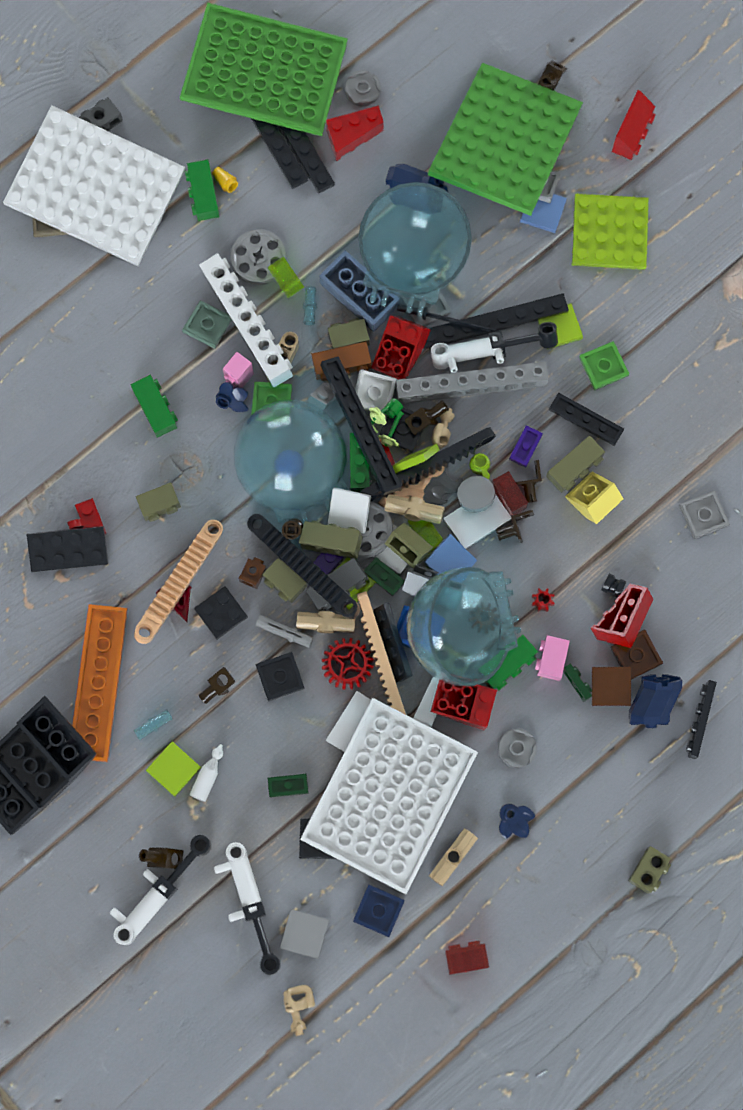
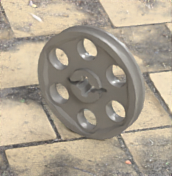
[231,230,286,285]
[358,502,393,558]

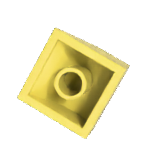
[565,471,624,524]

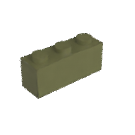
[546,435,605,493]
[299,520,363,559]

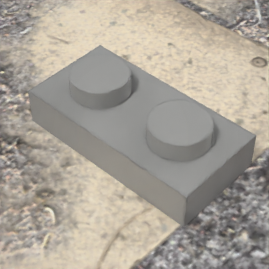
[308,382,336,411]

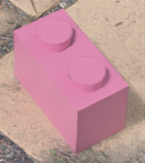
[223,352,254,388]
[535,635,570,681]

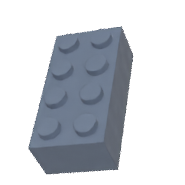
[319,250,400,332]

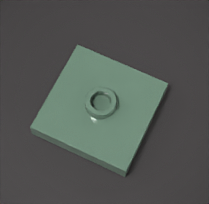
[182,300,232,349]

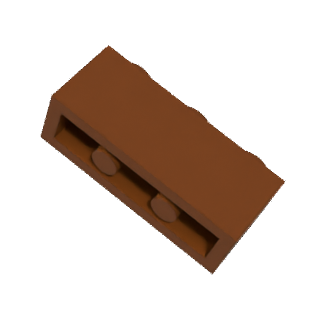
[311,342,371,381]

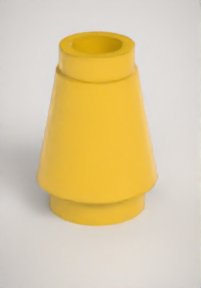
[212,167,238,193]

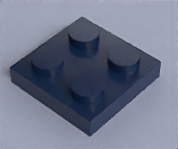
[353,884,405,938]

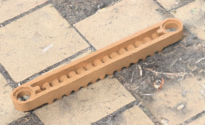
[134,520,223,644]
[357,591,406,715]

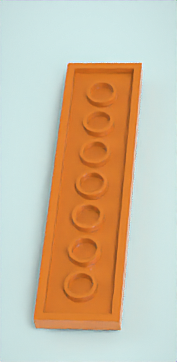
[72,604,128,762]

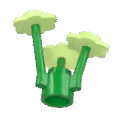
[369,398,404,447]

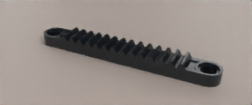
[359,427,496,502]
[247,514,360,619]

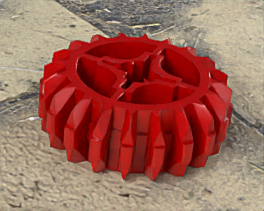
[321,638,374,690]

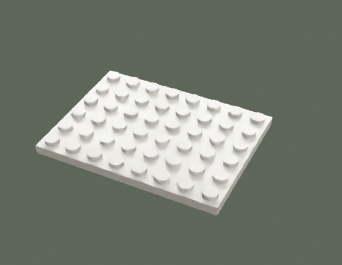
[3,105,186,266]
[300,698,478,894]

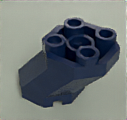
[385,164,448,213]
[629,674,682,728]

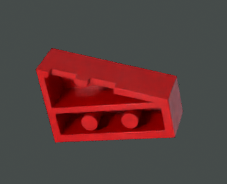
[326,105,384,162]
[590,584,653,648]

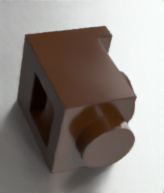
[239,557,267,589]

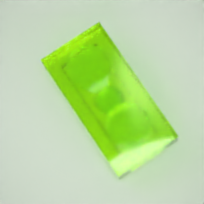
[267,256,304,298]
[407,520,443,553]

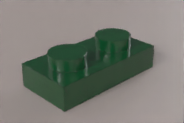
[364,557,405,597]
[563,663,592,702]
[267,774,309,798]

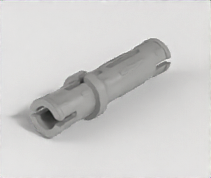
[256,615,313,648]

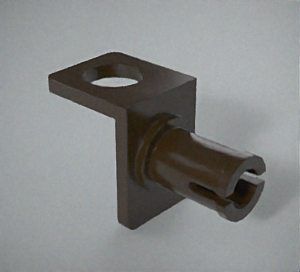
[538,60,568,91]
[405,400,449,435]
[514,460,542,503]
[496,509,534,543]
[199,667,235,704]
[139,847,184,869]

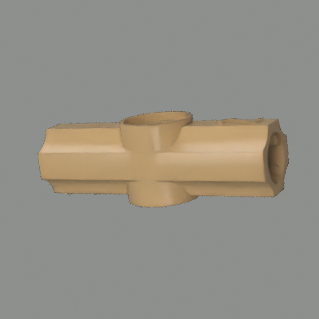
[385,494,445,524]
[296,611,355,633]
[429,828,478,887]

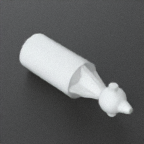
[189,744,223,802]

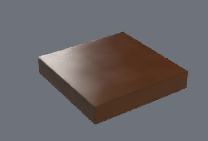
[610,629,663,680]
[592,667,631,706]

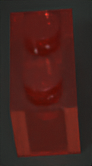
[492,471,528,516]
[445,940,489,975]

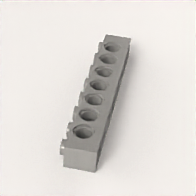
[396,362,549,404]

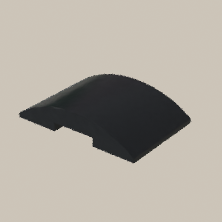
[0,696,97,835]

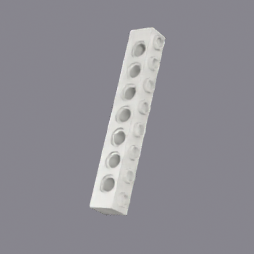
[199,253,293,387]

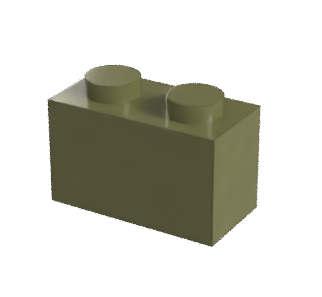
[328,318,370,349]
[135,482,181,522]
[384,523,433,568]
[262,558,307,603]

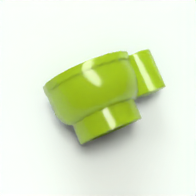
[469,453,490,479]

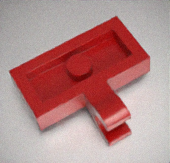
[67,498,107,535]

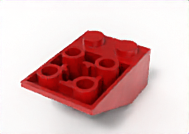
[371,315,431,380]
[430,674,497,730]

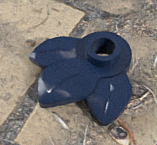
[216,382,249,412]
[499,804,535,839]

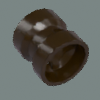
[282,518,303,540]

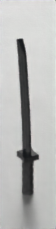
[397,304,498,333]

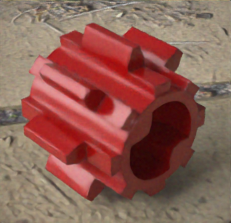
[531,588,555,612]

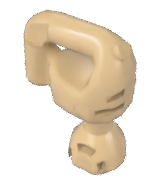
[432,408,455,450]
[283,985,315,1036]

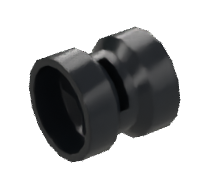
[601,573,627,598]

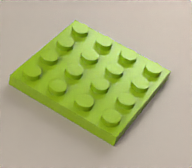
[572,194,649,270]

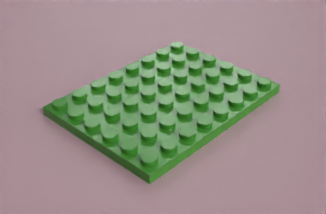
[180,3,348,136]
[428,63,583,216]

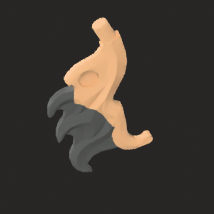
[378,466,463,508]

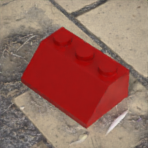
[612,90,656,160]

